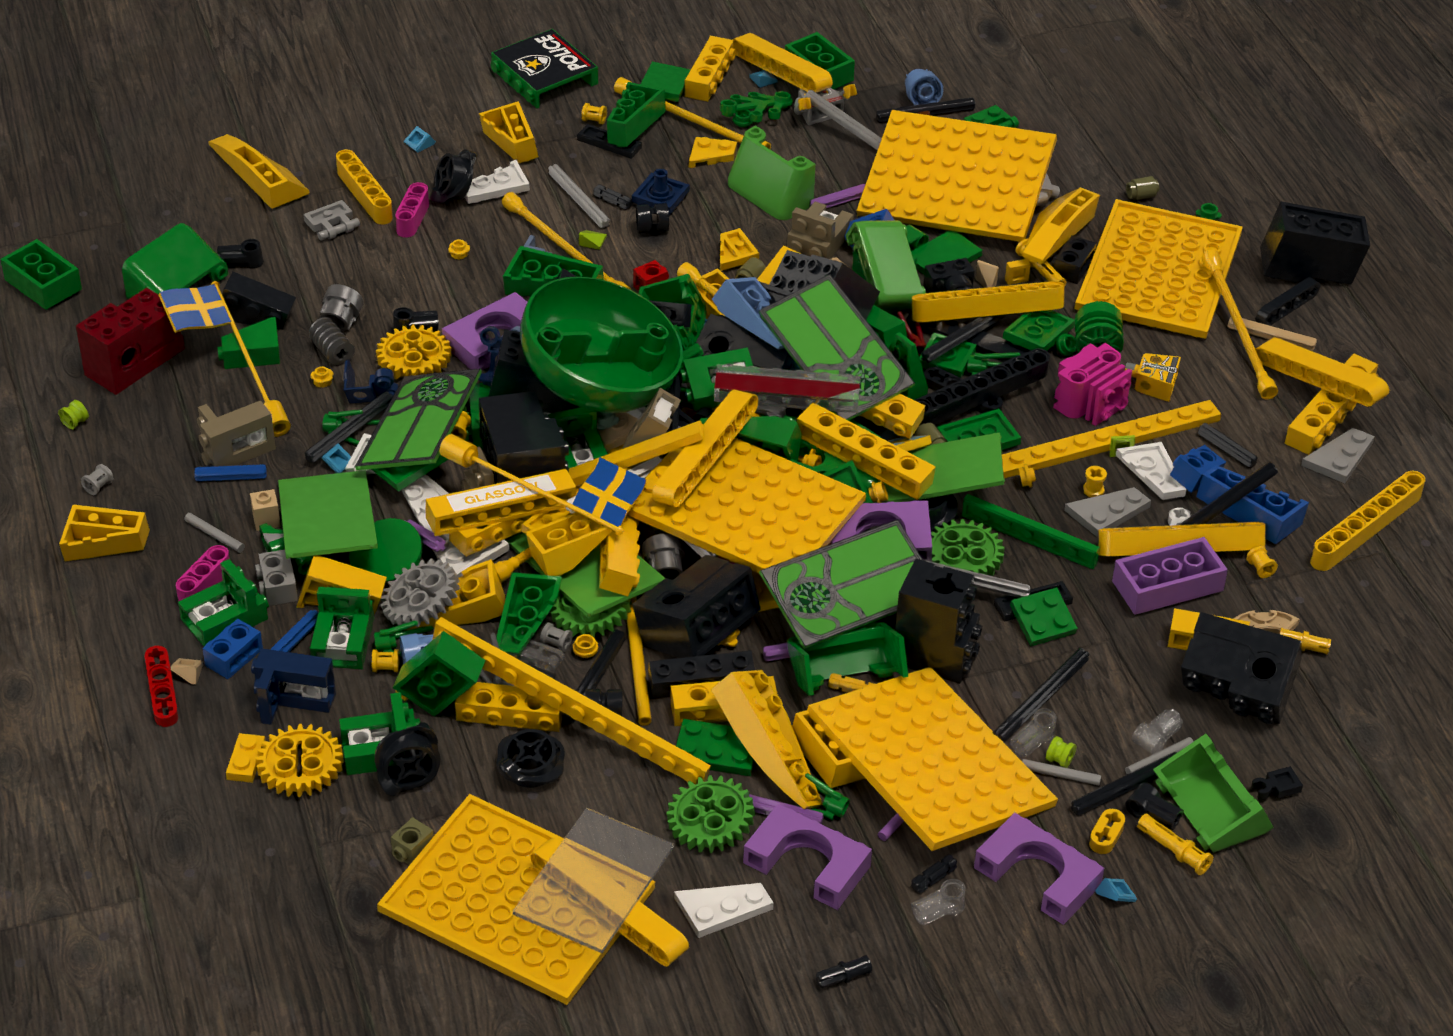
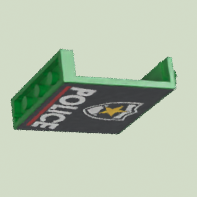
[490,29,598,109]

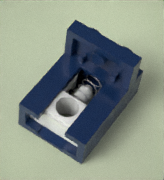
[251,648,336,725]

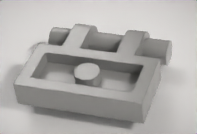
[303,200,360,241]

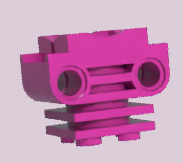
[1053,343,1132,426]

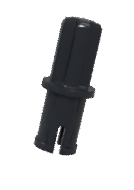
[815,955,872,988]

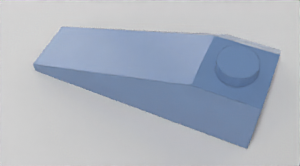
[712,277,784,349]

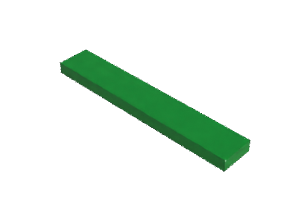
[962,494,1100,570]

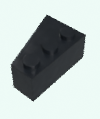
[222,272,296,330]

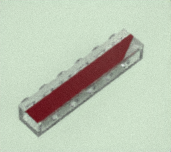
[714,364,861,413]

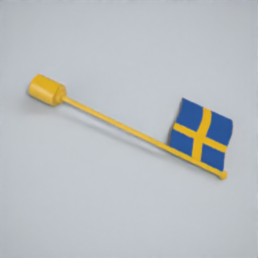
[159,281,291,437]
[440,434,646,535]

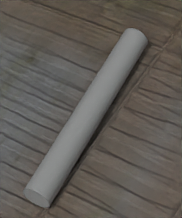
[184,513,245,553]
[1125,737,1194,774]
[1022,759,1101,786]

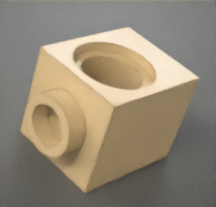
[250,489,281,531]

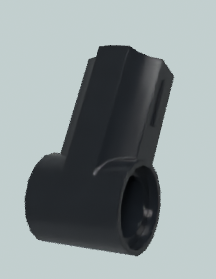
[217,239,264,268]
[393,307,439,333]
[1125,783,1184,830]

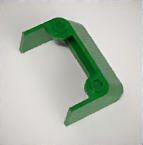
[787,622,908,696]

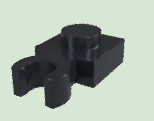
[1251,766,1303,800]

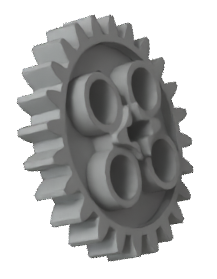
[380,558,460,627]

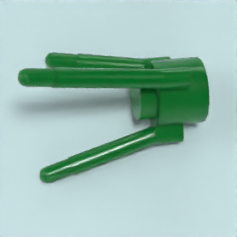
[967,353,1020,375]
[322,410,380,445]
[374,621,433,657]
[795,773,850,820]

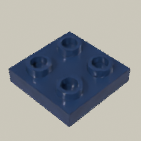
[632,169,690,215]

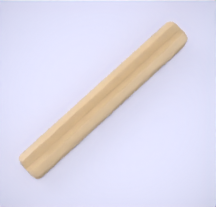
[1228,317,1317,351]

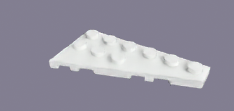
[402,475,509,578]

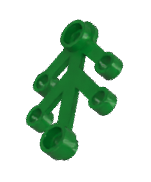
[720,91,793,122]

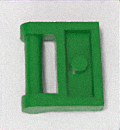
[963,105,1019,128]

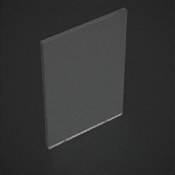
[513,807,674,953]

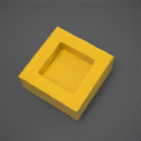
[1005,259,1031,285]

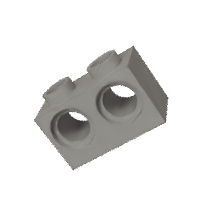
[255,550,298,606]

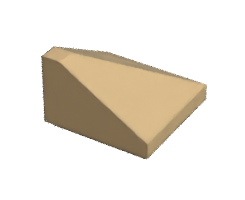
[975,260,999,288]
[171,658,203,684]

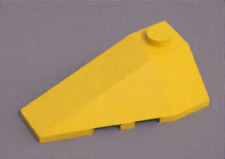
[404,559,505,631]

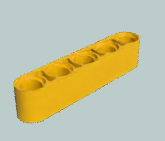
[336,150,393,225]

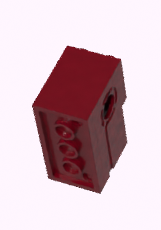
[76,288,185,395]

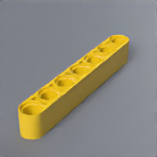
[732,33,833,93]
[912,281,1064,322]
[1256,337,1389,407]
[652,389,758,507]
[1310,471,1425,571]
[1098,522,1265,556]
[530,838,689,967]

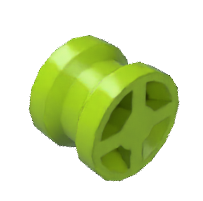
[58,400,89,429]
[1046,736,1077,768]

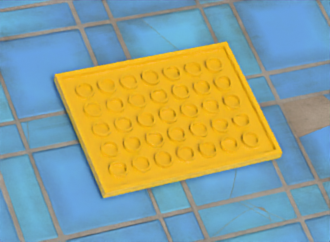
[856,110,1057,242]
[1074,199,1243,339]
[627,437,866,573]
[807,667,1058,851]
[377,794,655,1005]

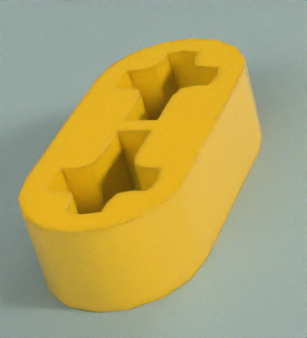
[1089,809,1125,854]

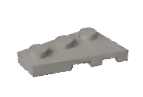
[1301,428,1374,483]
[1064,487,1151,538]

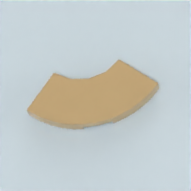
[1233,610,1300,634]

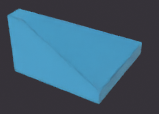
[749,70,777,88]
[403,126,436,153]
[322,443,351,473]
[1095,878,1137,902]

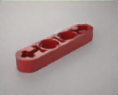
[144,646,179,727]

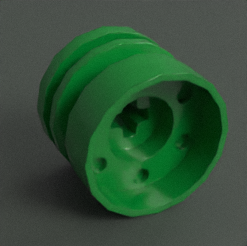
[1075,301,1124,353]

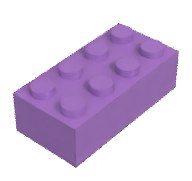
[1112,537,1228,615]

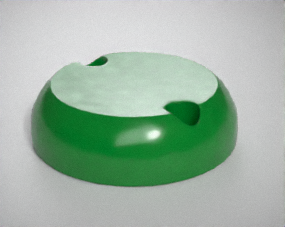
[520,277,683,413]

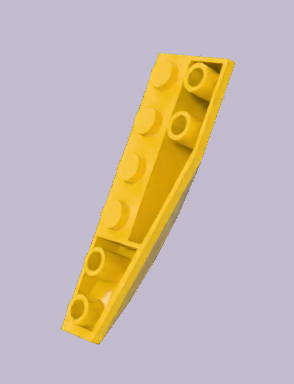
[208,134,309,209]
[1022,187,1100,264]
[711,670,823,809]

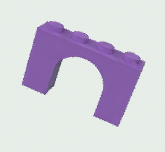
[442,292,527,371]
[831,500,932,562]
[743,803,872,910]
[974,812,1104,925]

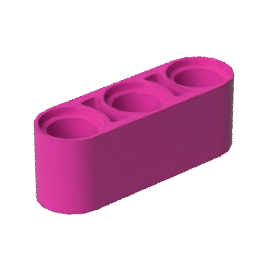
[395,182,429,238]
[176,545,230,602]

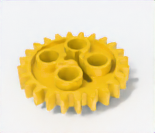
[376,325,451,379]
[256,724,344,797]

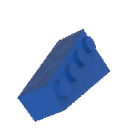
[1196,465,1309,544]

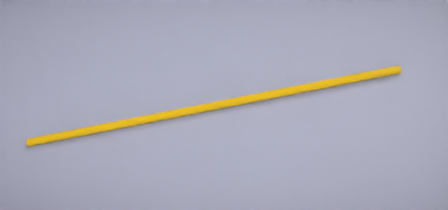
[608,446,651,726]

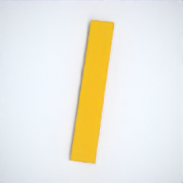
[569,420,704,486]

